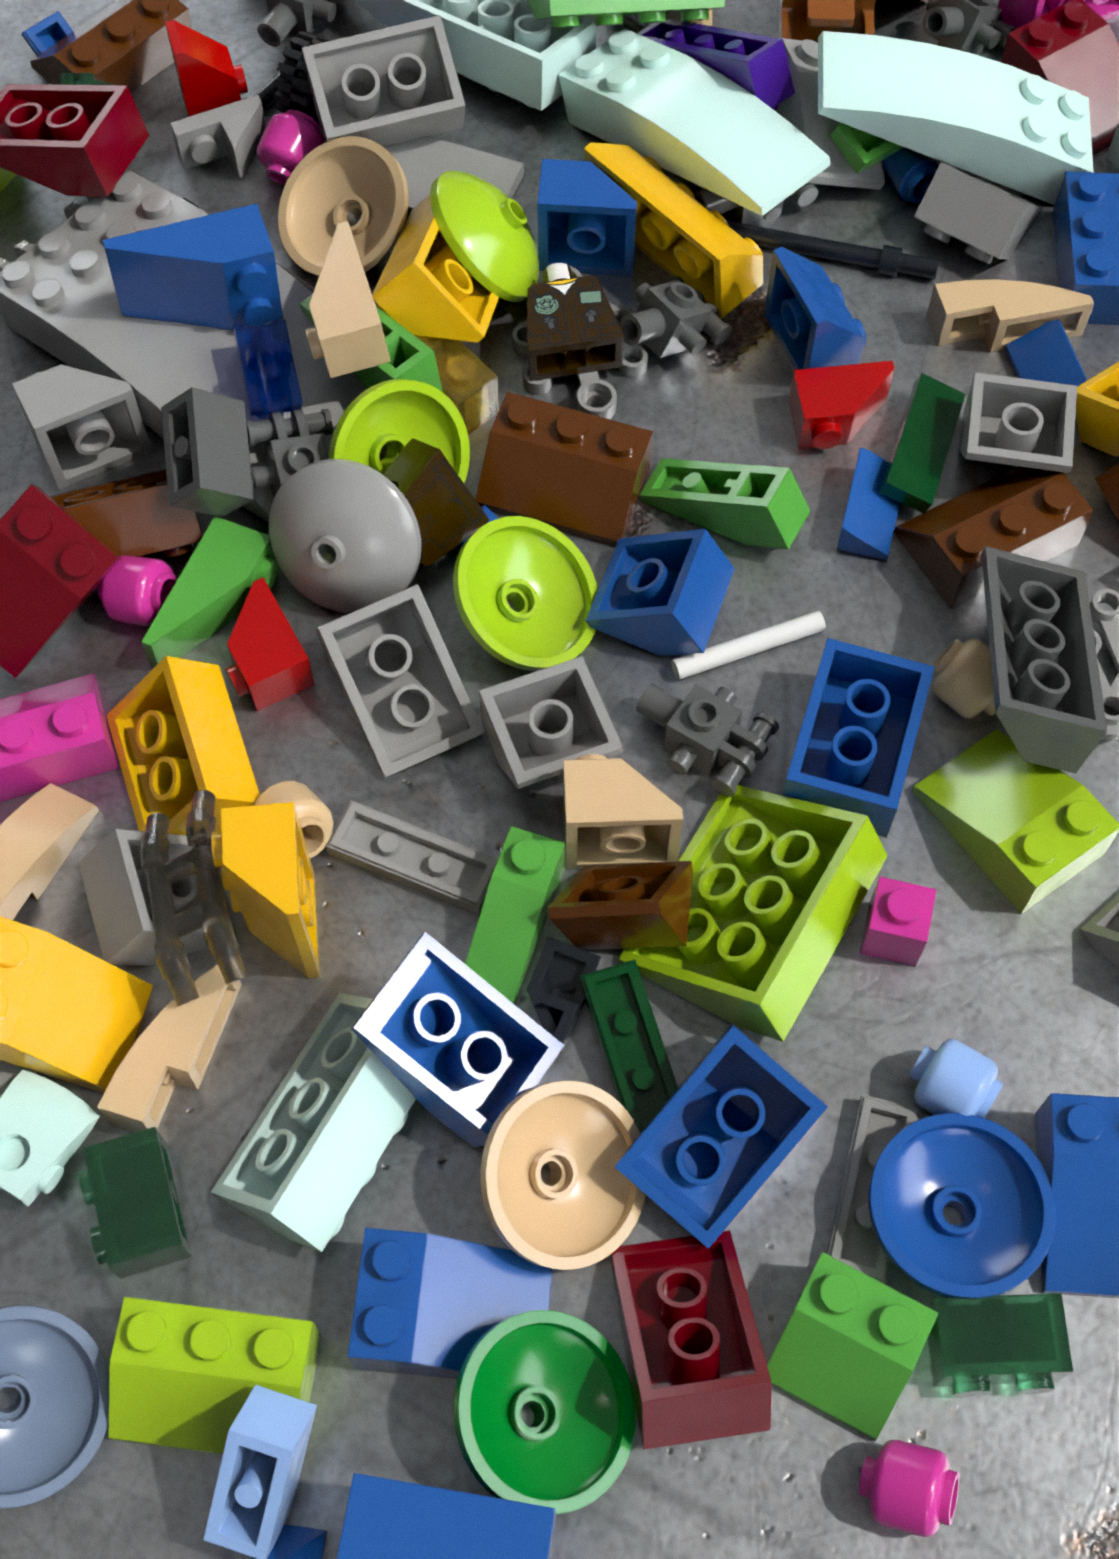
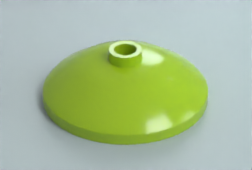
[430,170,539,302]
[329,379,470,483]
[453,516,598,671]

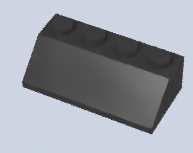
[981,546,1107,774]

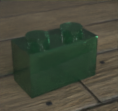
[78,1126,192,1279]
[928,1293,1073,1397]

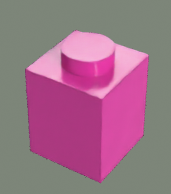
[859,876,937,967]

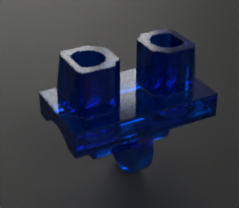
[234,319,303,419]

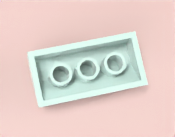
[211,993,416,1252]

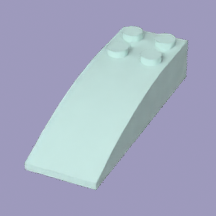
[355,0,597,111]
[558,29,830,216]
[818,31,1094,205]

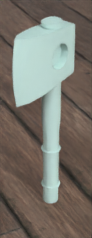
[0,1069,100,1207]

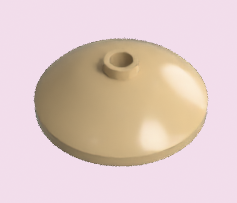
[278,136,409,277]
[480,1081,646,1270]

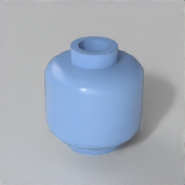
[909,1039,1004,1118]

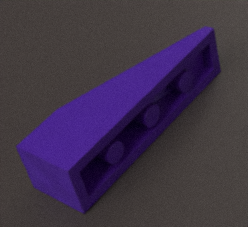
[637,18,795,111]

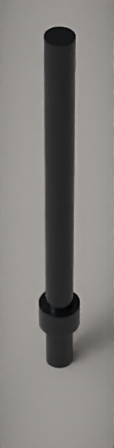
[726,221,939,279]

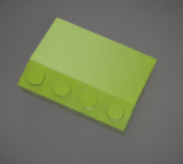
[618,785,888,1042]

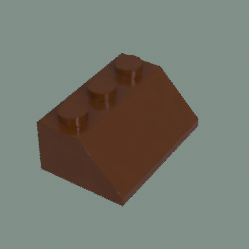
[30,0,191,93]
[475,391,653,547]
[894,466,1094,609]
[50,469,202,557]

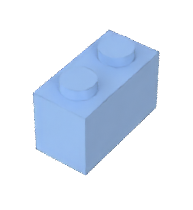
[203,1385,317,1559]

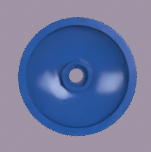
[868,1113,1056,1300]

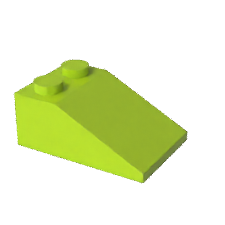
[912,729,1119,914]

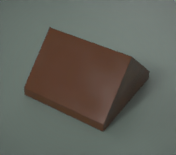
[547,861,693,950]

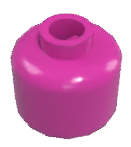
[256,110,324,185]
[98,555,178,626]
[859,1440,960,1537]

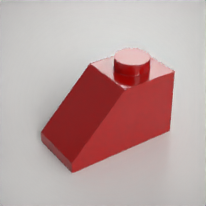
[165,20,248,117]
[788,360,895,449]
[225,577,315,712]

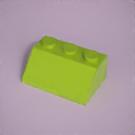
[108,1297,321,1455]

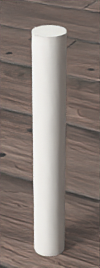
[671,610,826,680]

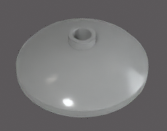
[268,459,421,614]

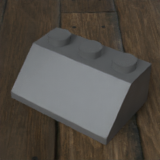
[302,15,466,147]

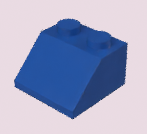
[537,159,637,276]
[764,247,866,370]
[585,529,735,656]

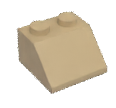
[563,754,683,869]

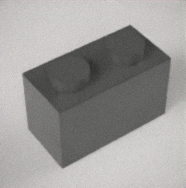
[161,387,254,517]

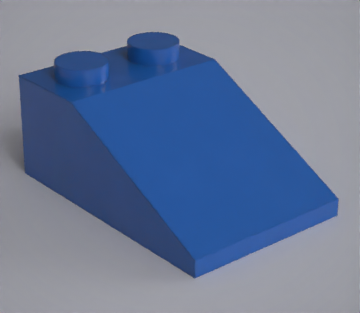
[102,204,283,330]
[351,932,564,1148]
[614,1023,828,1249]
[1035,1093,1119,1298]
[347,1228,552,1379]

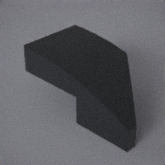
[527,936,602,1054]

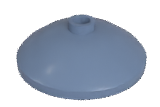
[0,1304,109,1508]

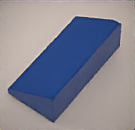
[1005,319,1087,419]
[837,448,900,560]

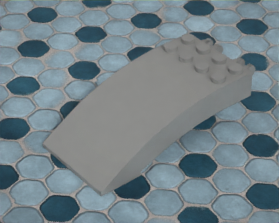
[0,170,367,523]

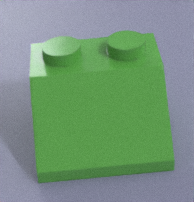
[767,1252,939,1441]

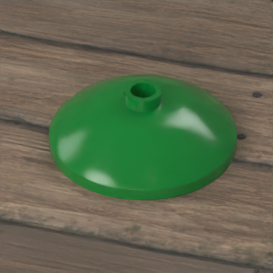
[453,1310,636,1515]

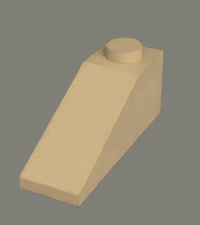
[305,221,391,379]

